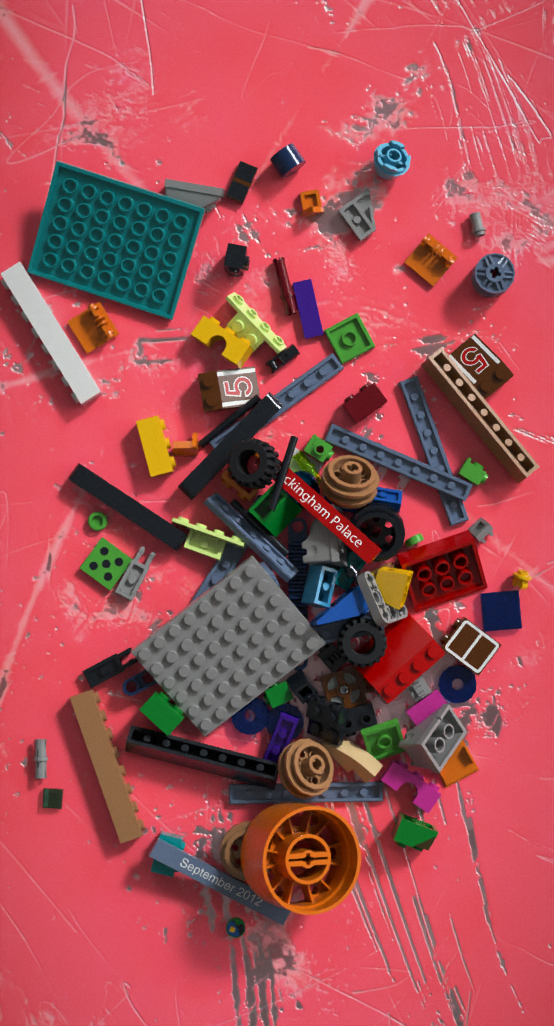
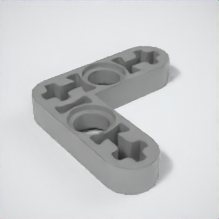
[357,571,408,627]

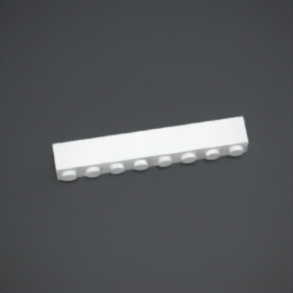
[0,262,103,406]

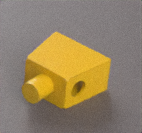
[371,567,413,610]

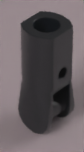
[265,344,300,374]

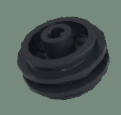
[349,503,405,562]

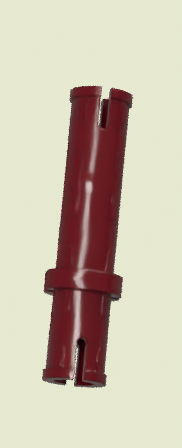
[273,257,298,316]

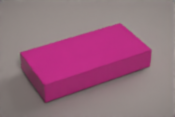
[406,689,448,726]

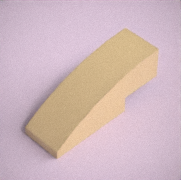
[322,738,383,783]

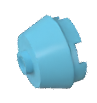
[374,140,411,180]

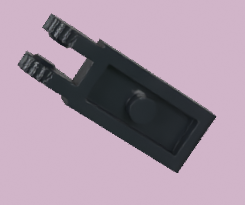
[82,647,138,688]

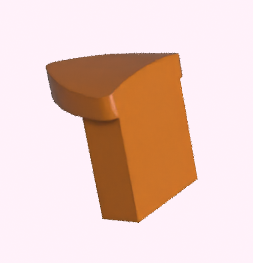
[300,189,324,217]
[173,433,198,456]

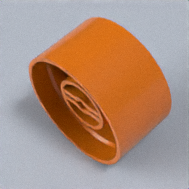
[240,801,361,915]

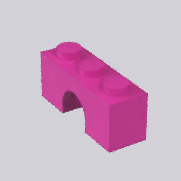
[380,759,442,814]

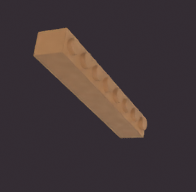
[421,347,540,483]
[70,688,146,844]

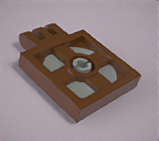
[320,667,373,709]

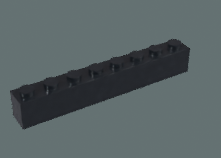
[125,725,278,790]

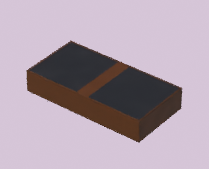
[226,161,258,204]

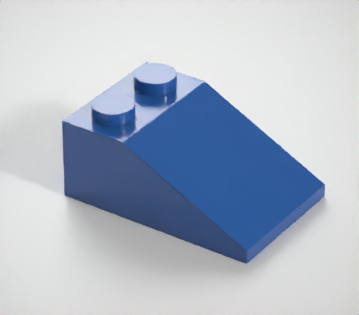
[309,585,370,626]

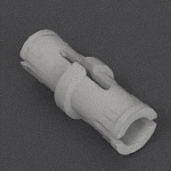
[33,739,48,779]

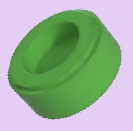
[88,512,108,531]
[404,533,424,548]

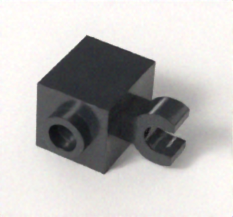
[318,643,347,673]
[286,669,319,704]

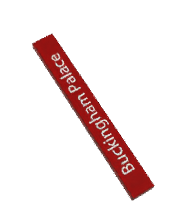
[254,457,382,565]

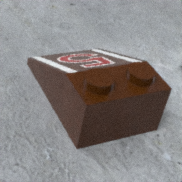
[449,334,514,399]
[198,366,260,413]

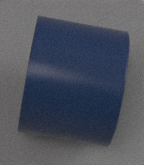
[270,143,306,179]

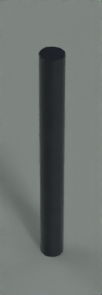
[198,394,262,448]
[267,436,298,512]
[230,499,290,557]

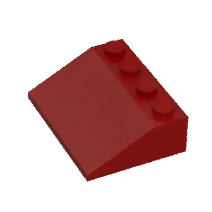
[396,530,488,612]
[351,613,446,704]

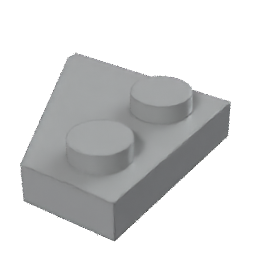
[338,189,376,242]

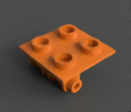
[404,233,458,287]
[67,302,119,354]

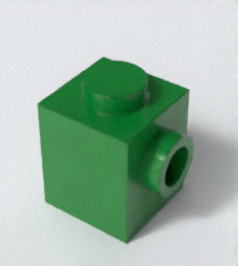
[263,680,294,708]

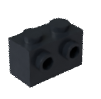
[224,243,250,277]
[344,701,378,737]

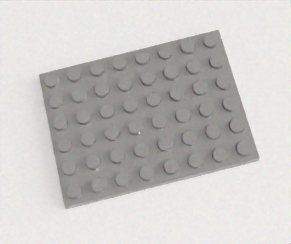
[131,555,325,736]

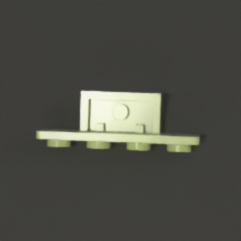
[225,292,287,354]
[171,516,246,561]

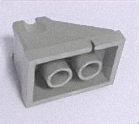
[164,179,225,214]
[301,504,348,568]
[398,704,467,773]

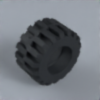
[227,438,281,489]
[337,617,387,668]

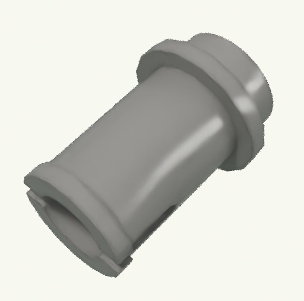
[469,212,486,238]

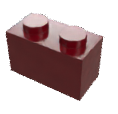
[342,383,387,425]

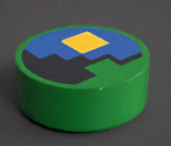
[226,917,245,938]

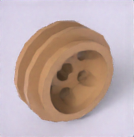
[320,455,379,509]
[278,738,334,799]
[220,821,274,881]

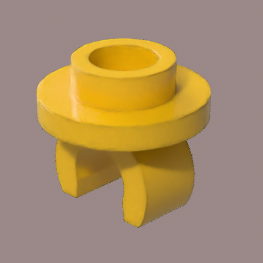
[512,569,532,590]

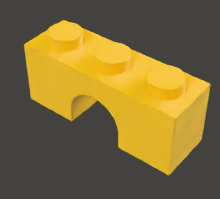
[191,316,254,369]

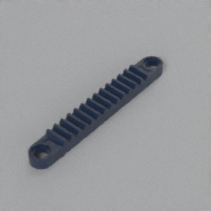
[288,517,308,671]

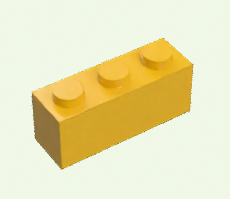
[136,415,176,478]

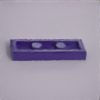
[293,279,324,339]
[262,712,299,763]

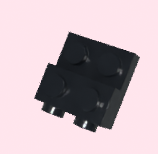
[306,695,349,746]

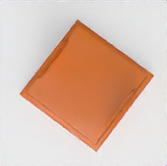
[438,739,479,788]

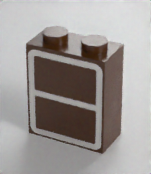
[440,616,501,676]

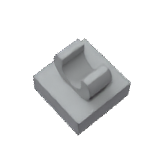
[467,517,494,543]
[407,676,432,702]

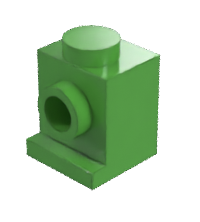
[304,434,334,463]
[457,457,489,486]

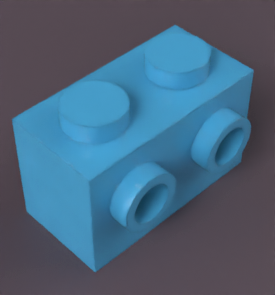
[301,565,338,608]

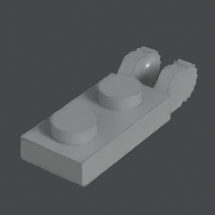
[115,546,156,602]

